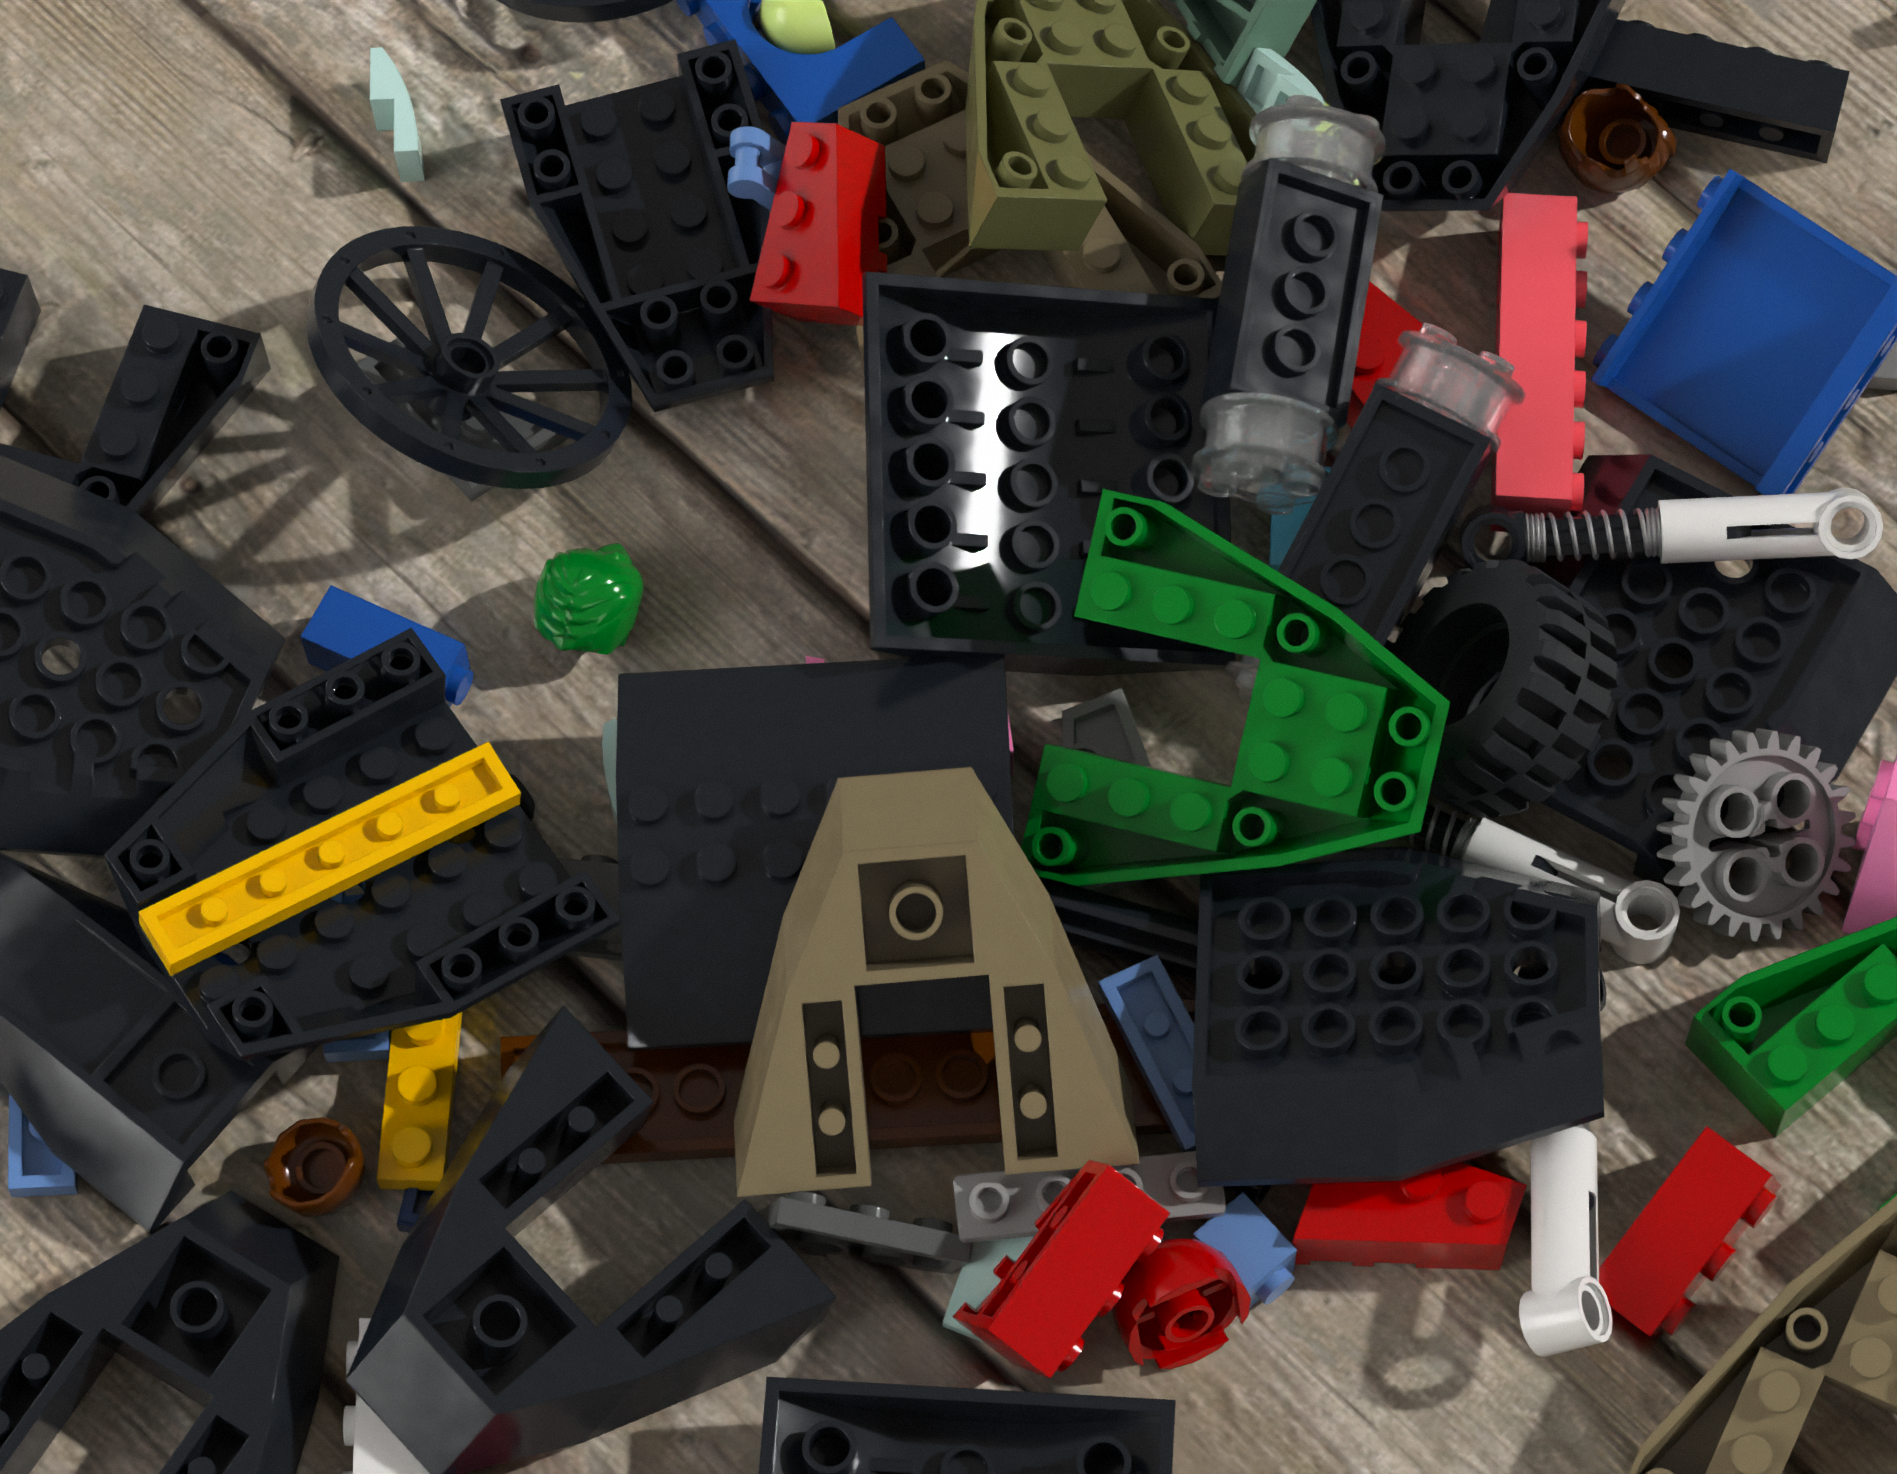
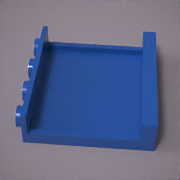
[1590,169,1897,495]

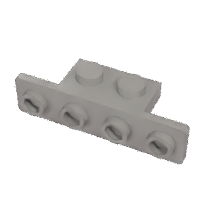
[953,1151,1226,1243]

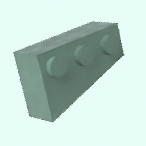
[1168,0,1317,87]

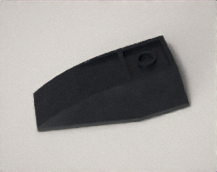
[500,39,774,412]
[0,852,319,1235]

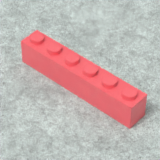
[1490,193,1588,532]

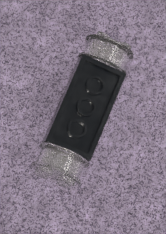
[1191,95,1386,515]
[1225,323,1526,704]

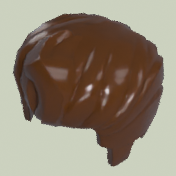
[1557,84,1677,194]

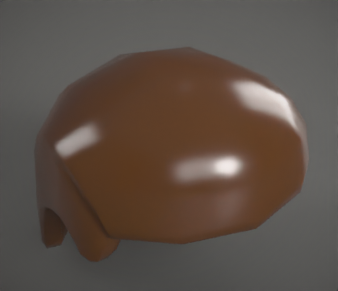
[263,1117,365,1217]

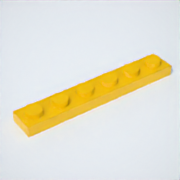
[139,742,521,976]
[377,828,476,1191]

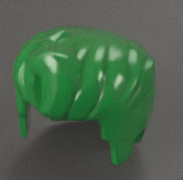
[533,543,644,655]

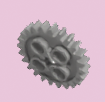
[1656,728,1856,942]

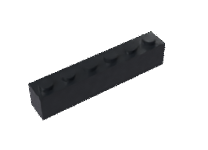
[1479,0,1850,163]

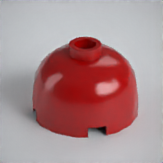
[1112,1239,1251,1369]

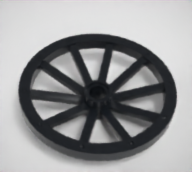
[306,226,632,489]

